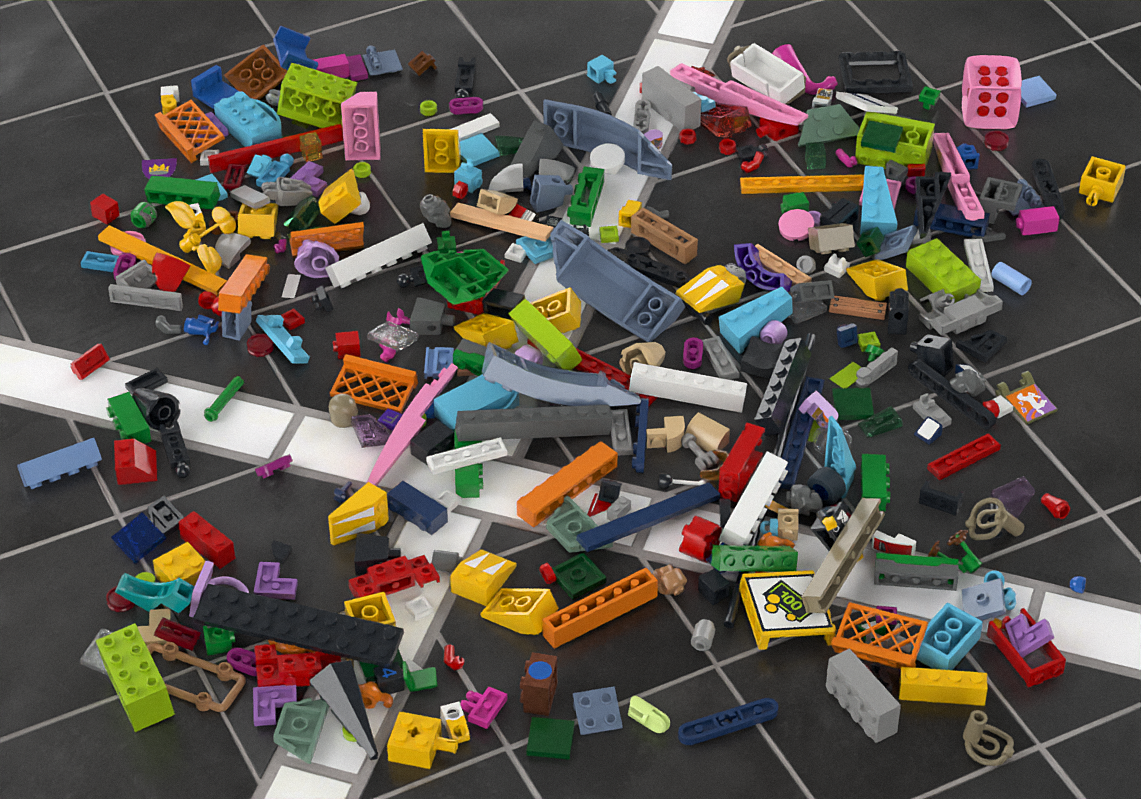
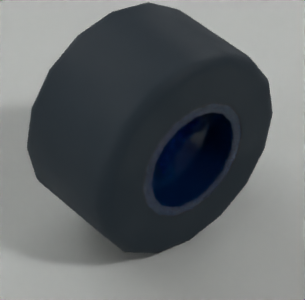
[807,467,846,506]

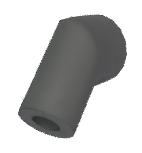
[645,206,669,222]
[155,315,181,334]

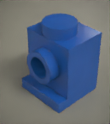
[957,144,980,170]

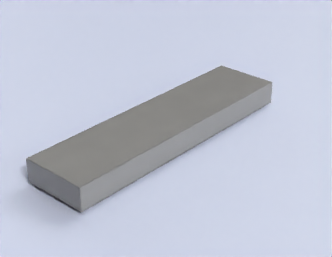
[108,284,183,311]

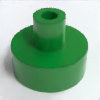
[865,344,885,362]

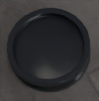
[625,237,650,257]

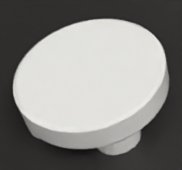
[590,144,625,175]

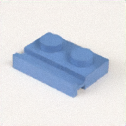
[424,347,454,379]

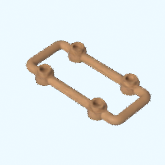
[147,642,246,712]

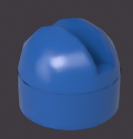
[1070,576,1086,593]

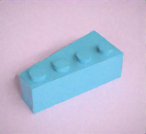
[860,166,897,236]
[719,287,793,354]

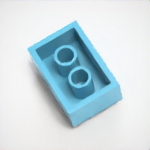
[911,602,983,670]

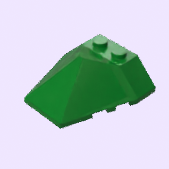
[421,249,509,305]

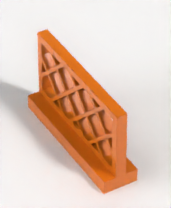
[155,100,225,163]
[290,222,364,258]
[330,354,418,413]
[831,602,928,669]

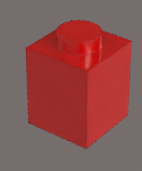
[90,194,120,224]
[333,331,361,359]

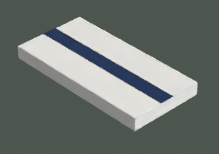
[836,92,898,114]

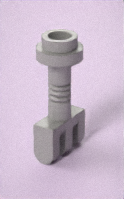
[681,433,719,471]

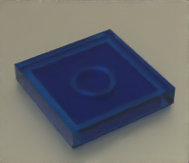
[111,512,167,564]

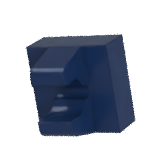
[837,323,858,348]

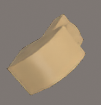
[646,416,685,453]

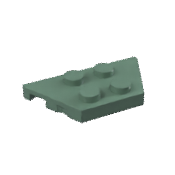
[798,104,860,147]
[546,495,613,553]
[273,698,329,764]

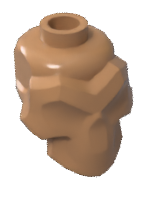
[652,564,687,596]

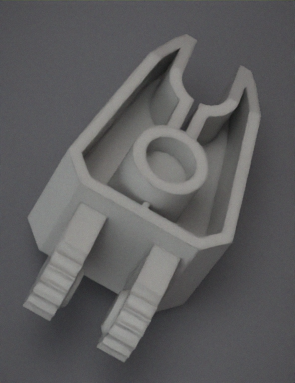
[261,177,313,206]

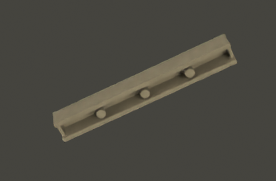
[801,498,885,613]

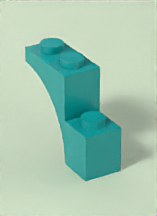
[115,573,195,613]

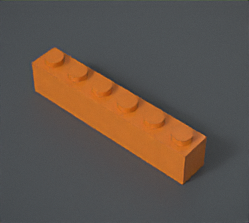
[218,254,270,314]
[517,441,618,528]
[542,568,658,649]

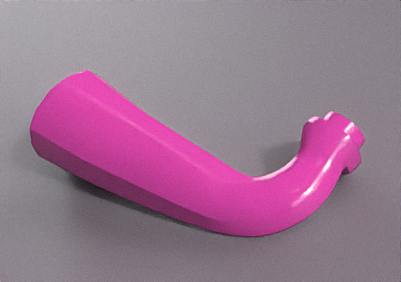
[772,44,838,95]

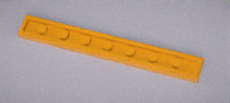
[740,175,864,194]
[98,225,227,296]

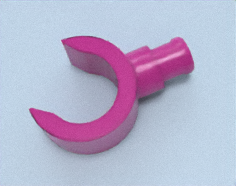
[386,308,410,326]

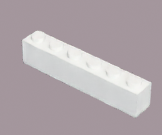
[325,223,432,288]
[629,362,747,413]
[719,451,788,546]

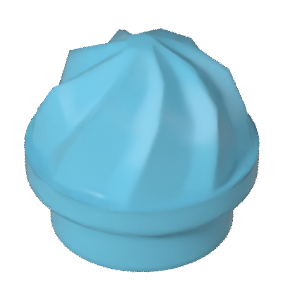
[984,570,1005,586]

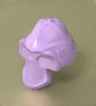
[294,239,339,278]

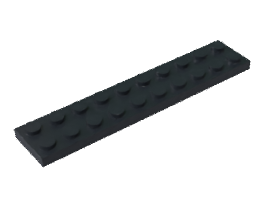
[193,584,404,668]

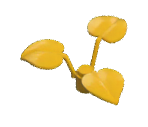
[165,201,236,275]

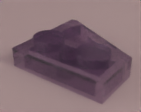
[351,414,391,448]
[990,476,1035,518]

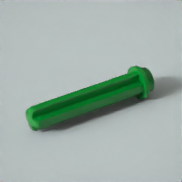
[204,376,244,422]

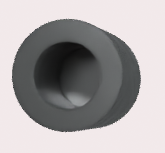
[432,550,463,572]

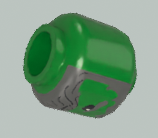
[130,202,157,228]

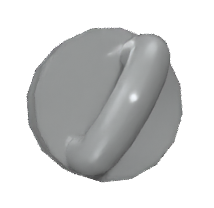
[796,256,816,274]

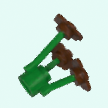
[928,530,983,574]

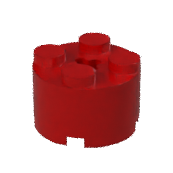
[679,516,722,563]

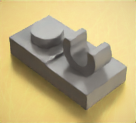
[913,393,952,428]

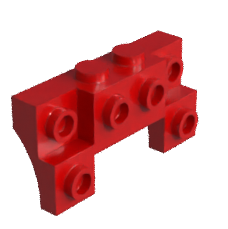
[349,555,440,598]
[254,644,341,687]

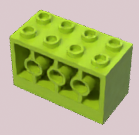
[277,63,357,128]
[855,112,935,169]
[95,623,175,732]

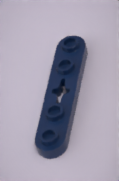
[632,398,649,473]
[678,698,778,745]

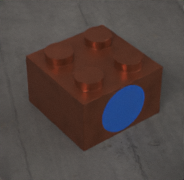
[520,652,558,716]

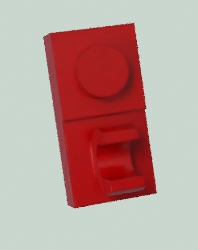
[70,344,110,380]

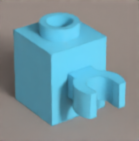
[587,55,616,84]
[454,157,483,193]

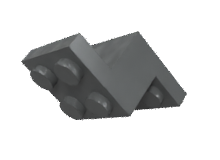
[974,177,1023,224]

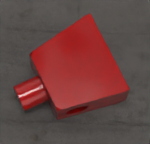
[756,117,799,141]

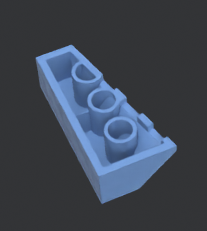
[17,438,102,489]

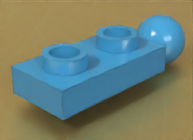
[256,154,294,187]

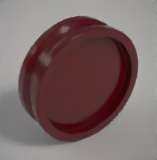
[984,131,1009,151]
[247,334,274,357]
[106,586,135,612]

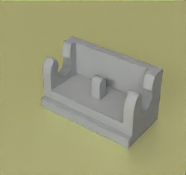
[116,260,157,289]

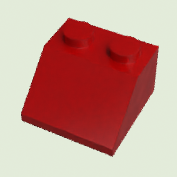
[114,439,157,485]

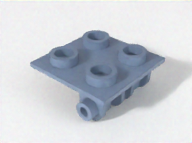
[363,45,403,76]
[1010,179,1045,216]
[573,687,623,735]

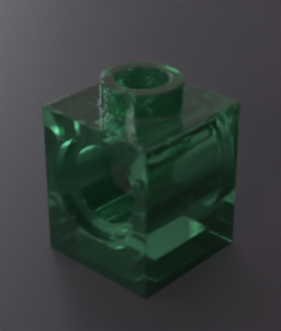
[805,142,826,169]

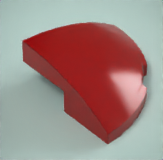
[152,252,191,292]

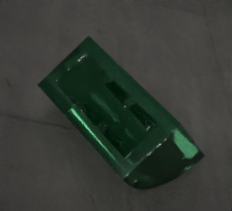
[283,195,321,231]

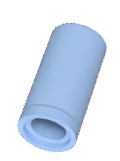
[991,262,1032,295]

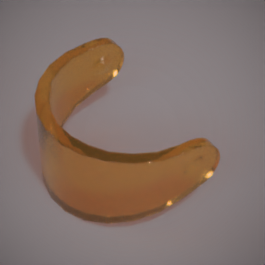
[699,450,729,480]

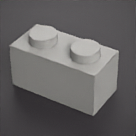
[607,496,631,521]

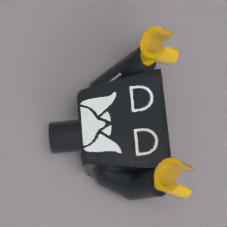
[811,502,864,562]

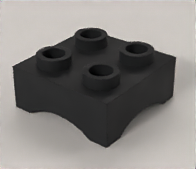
[740,336,784,379]

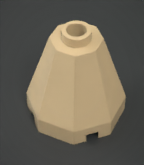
[619,342,665,375]

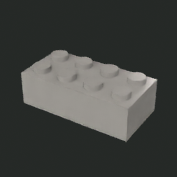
[826,649,901,743]

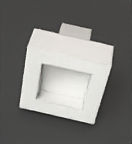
[824,253,850,278]

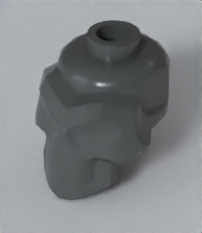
[419,195,451,228]
[950,369,986,397]
[786,485,822,516]

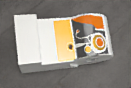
[812,88,833,109]

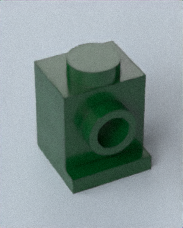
[856,227,885,258]

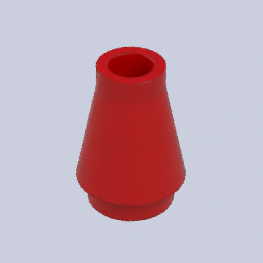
[1041,493,1070,519]

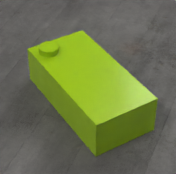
[509,299,582,371]

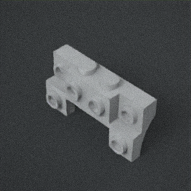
[919,289,1003,335]

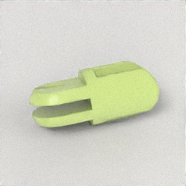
[628,696,670,734]

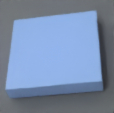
[1021,76,1056,108]

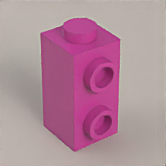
[313,54,350,78]
[1016,206,1059,235]

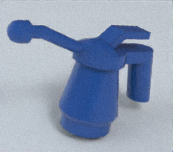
[184,314,219,345]

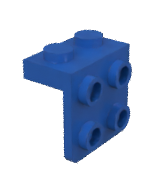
[191,65,239,109]

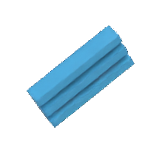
[81,251,119,272]

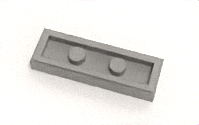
[230,185,270,209]
[702,336,739,380]
[610,409,633,456]

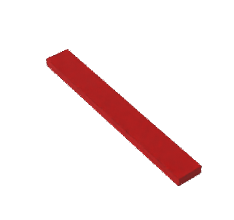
[208,124,343,173]
[527,339,658,406]

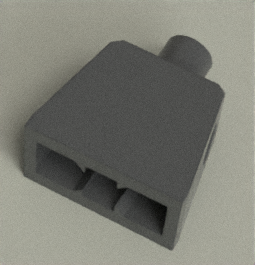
[410,297,455,335]

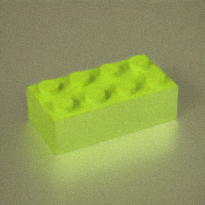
[906,238,981,304]

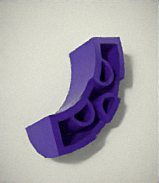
[734,243,792,292]

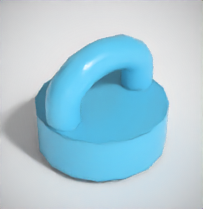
[760,518,778,537]
[1004,587,1016,610]

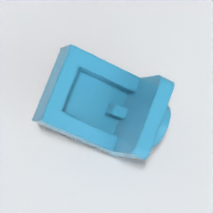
[247,154,272,178]

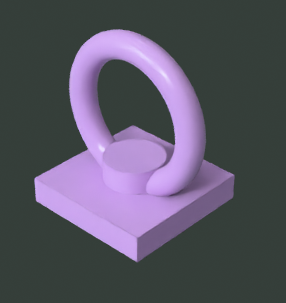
[189,561,249,617]

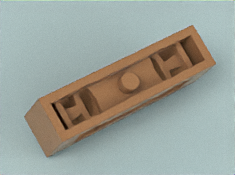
[631,208,698,264]

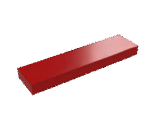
[927,434,1001,481]

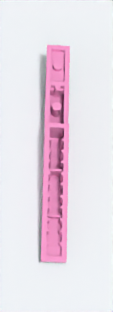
[670,63,808,125]
[933,133,984,221]
[367,363,458,486]

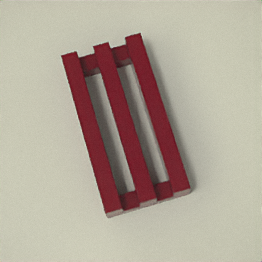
[222,164,247,191]
[154,617,201,651]

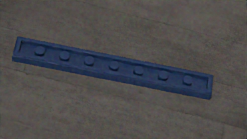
[778,377,825,490]
[576,482,720,552]

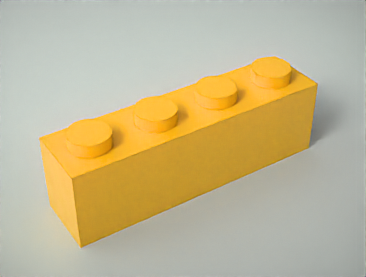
[899,667,987,706]

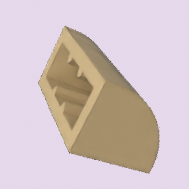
[477,189,518,215]
[685,412,730,455]

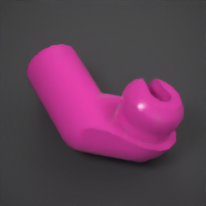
[836,149,857,168]
[379,339,396,362]

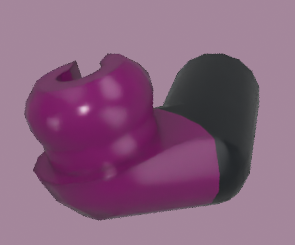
[273,231,287,254]

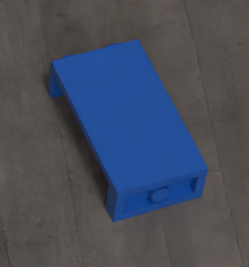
[273,26,318,70]

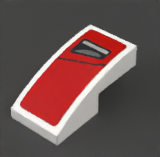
[871,530,917,556]

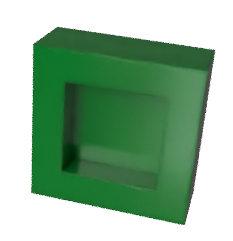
[918,87,941,110]
[437,231,457,254]

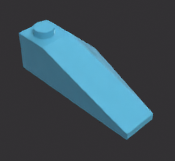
[824,416,856,499]

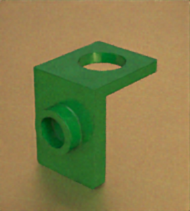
[403,661,438,692]

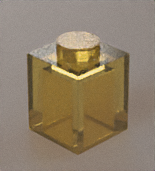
[299,132,323,162]

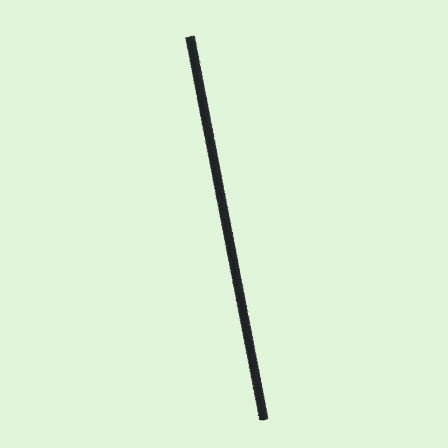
[724,333,816,628]

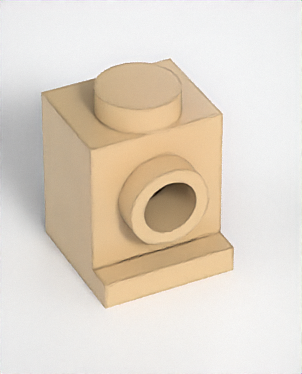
[778,508,798,541]

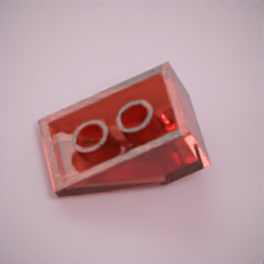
[700,103,752,139]

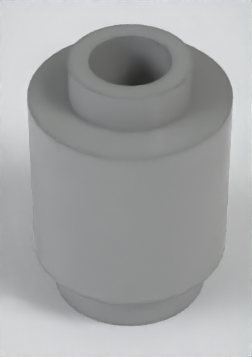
[691,619,715,651]

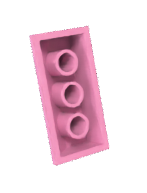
[341,92,381,160]

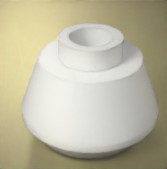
[350,192,370,215]

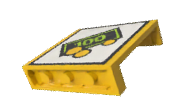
[739,570,836,650]

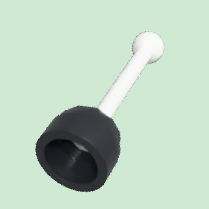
[658,472,706,488]

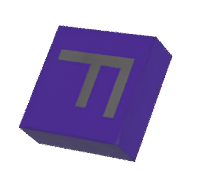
[378,409,403,431]

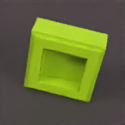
[599,226,619,243]
[857,332,881,352]

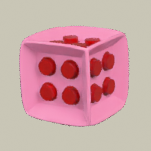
[962,55,1022,129]

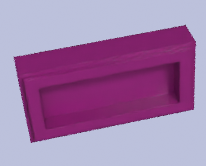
[346,55,368,81]

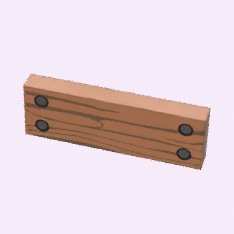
[829,296,887,320]

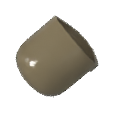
[328,393,358,428]

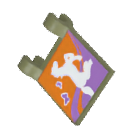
[995,371,1058,425]

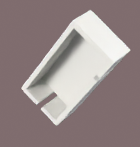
[730,43,805,104]

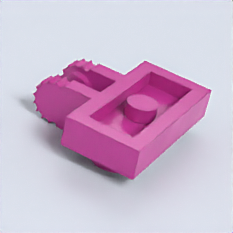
[460,686,507,729]

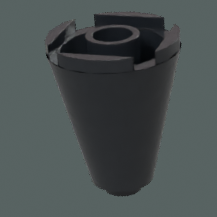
[132,387,181,431]

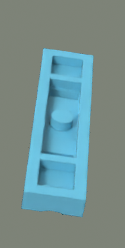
[256,315,310,363]

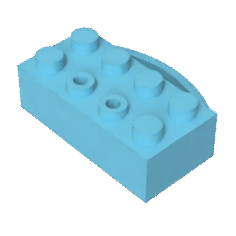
[214,91,282,147]
[434,374,520,436]

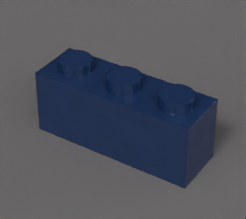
[387,481,448,535]

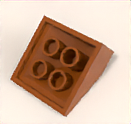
[224,44,287,100]

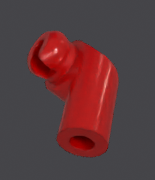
[741,151,764,173]
[443,645,465,670]

